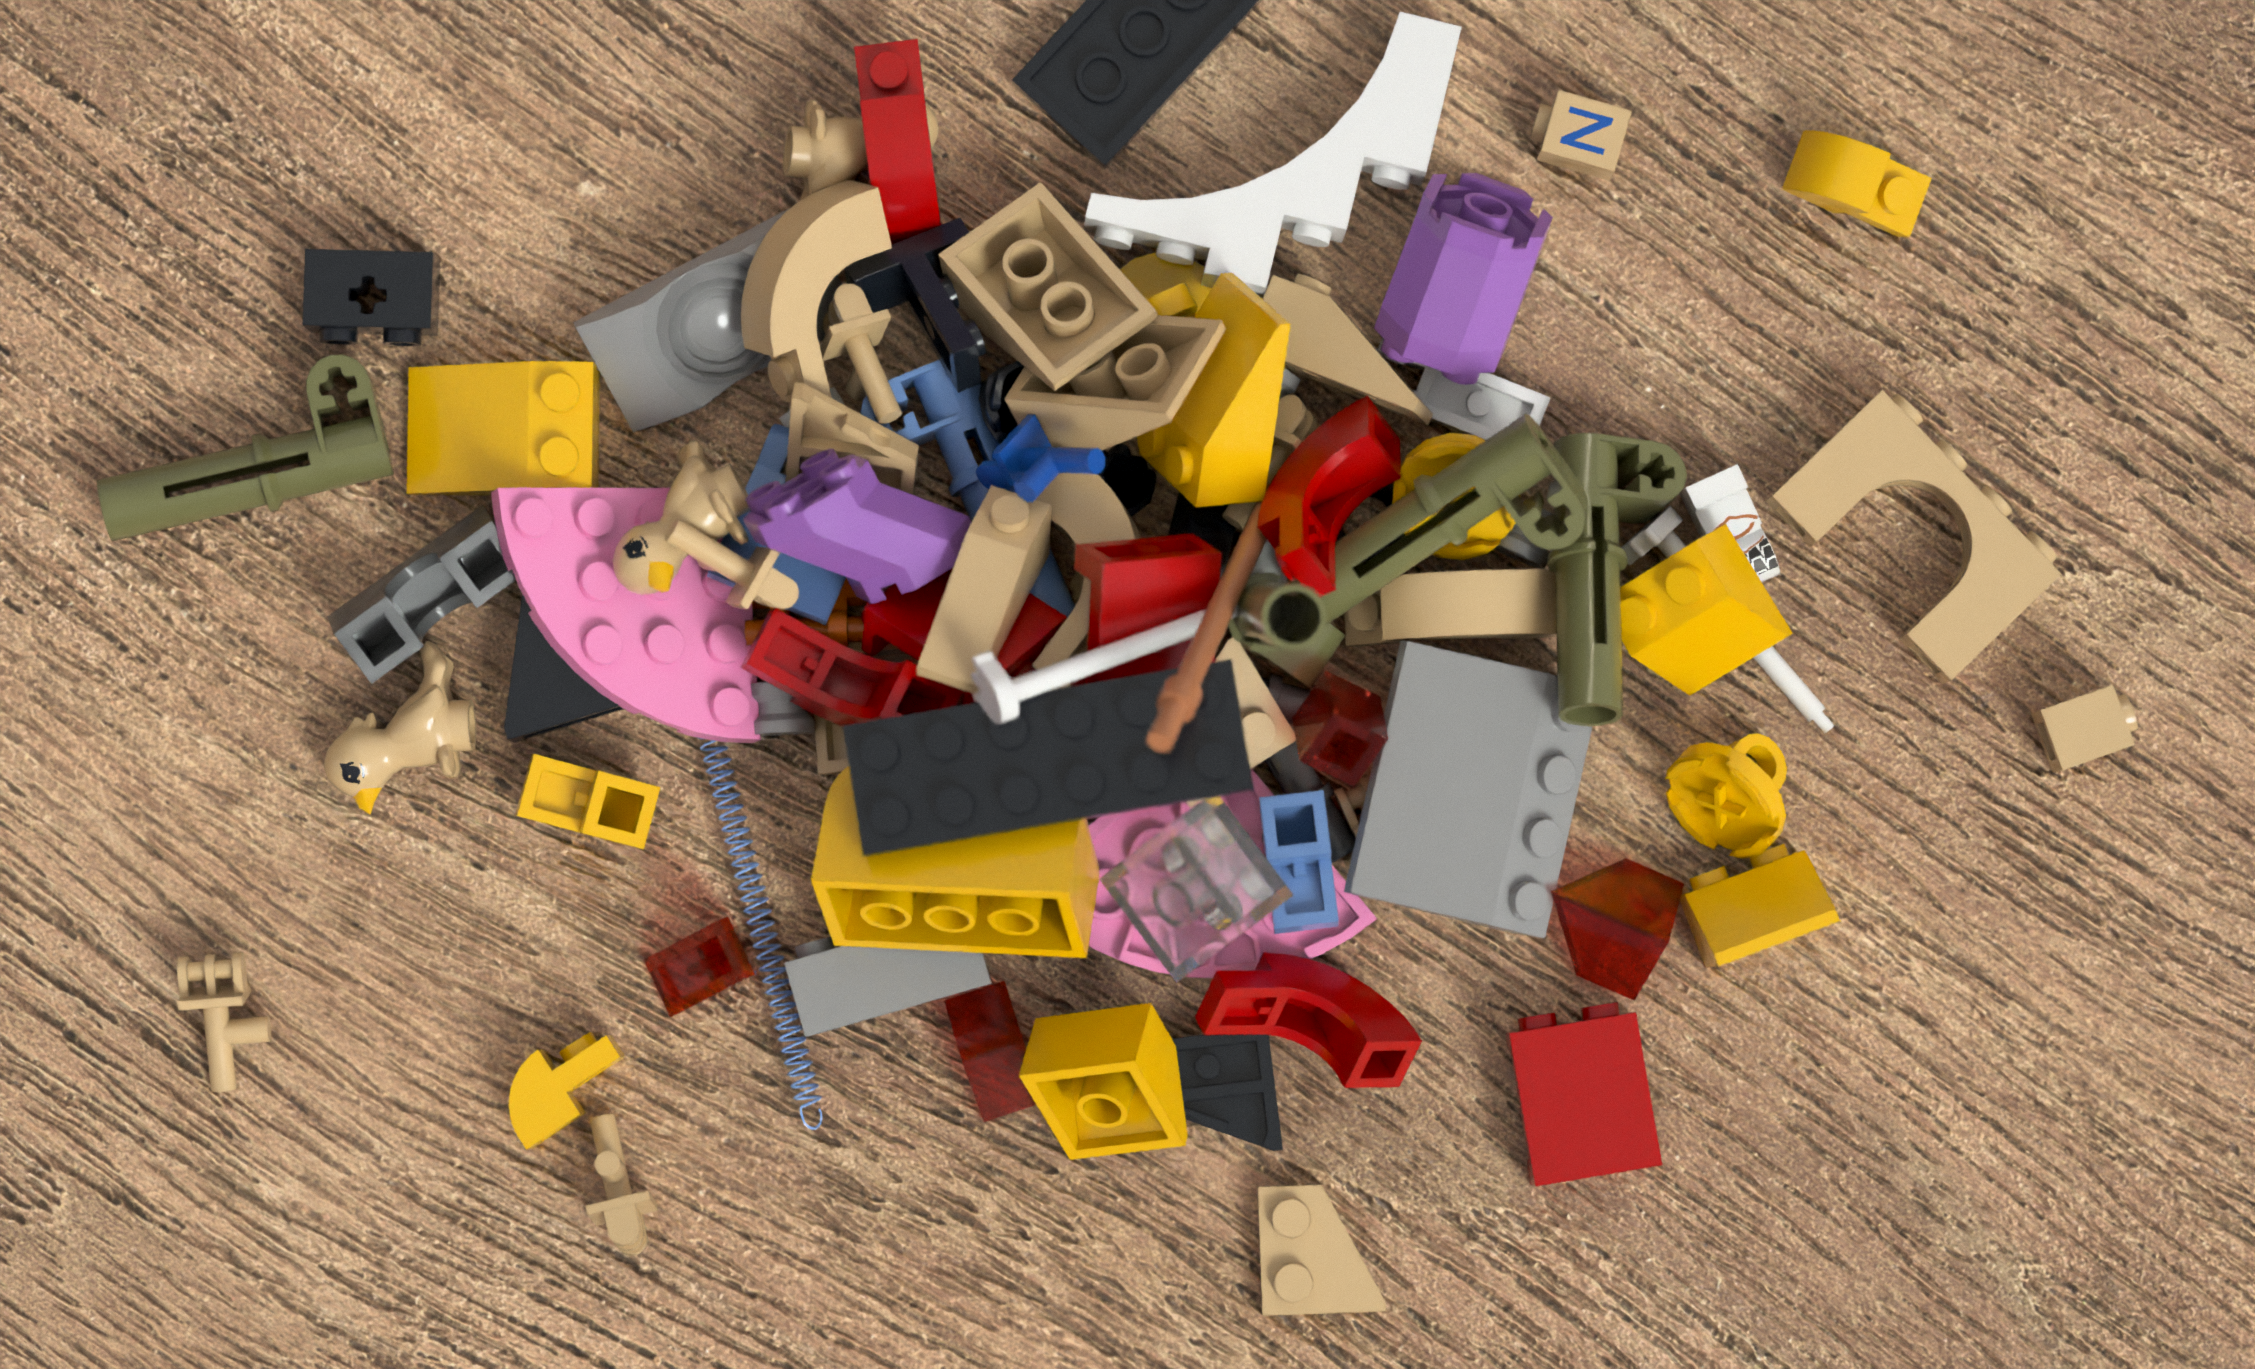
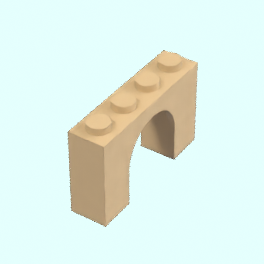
[1765,390,2061,684]

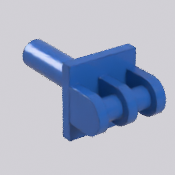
[976,414,1105,502]

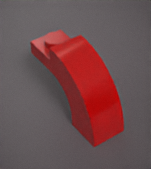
[854,39,941,244]
[1257,395,1401,597]
[741,608,963,727]
[1195,952,1422,1088]

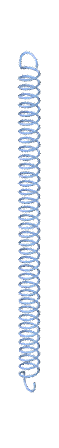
[697,737,823,1130]

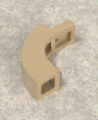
[741,180,892,403]
[1032,473,1141,689]
[1344,569,1557,647]

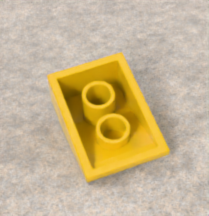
[1137,273,1291,507]
[406,361,600,496]

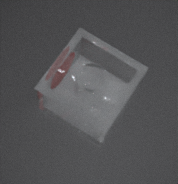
[1099,796,1294,983]

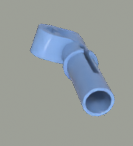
[861,360,1075,618]

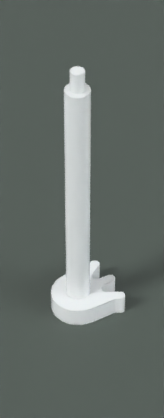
[1622,506,1834,733]
[971,604,1238,725]

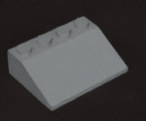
[1344,640,1593,939]

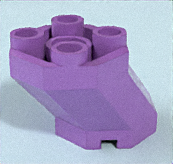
[1374,173,1553,385]
[743,448,972,604]

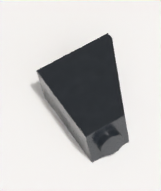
[504,594,624,743]

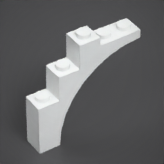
[1083,11,1462,299]

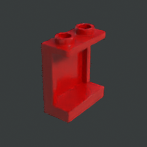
[1070,533,1222,687]
[861,567,1067,705]
[1505,1002,1662,1187]

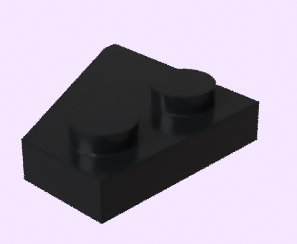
[1172,1035,1283,1151]

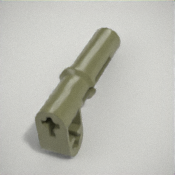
[97,354,394,541]
[1287,414,1587,625]
[1547,433,1687,726]
[1224,573,1345,690]

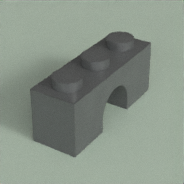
[327,505,516,684]

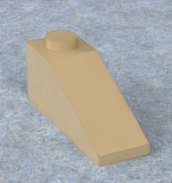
[1263,274,1433,425]
[917,485,1052,693]

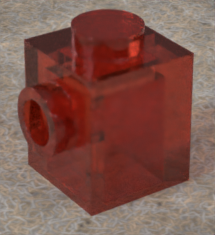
[1292,671,1389,786]

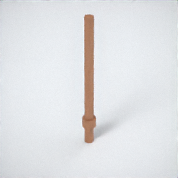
[1147,484,1270,752]

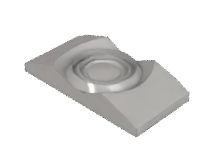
[573,207,843,432]

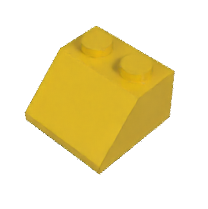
[1620,524,1793,696]
[1678,843,1840,968]
[1019,1003,1188,1160]

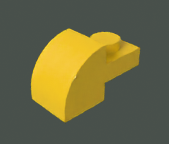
[1782,130,1932,237]
[515,754,661,849]
[509,1032,626,1150]

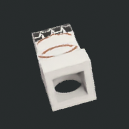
[1680,464,1780,582]

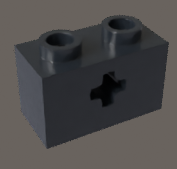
[302,249,440,347]

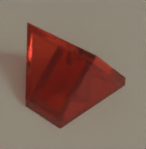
[1551,858,1684,1001]

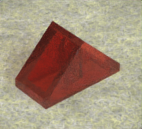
[644,916,761,1018]
[944,981,1036,1122]

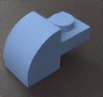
[1259,790,1339,934]

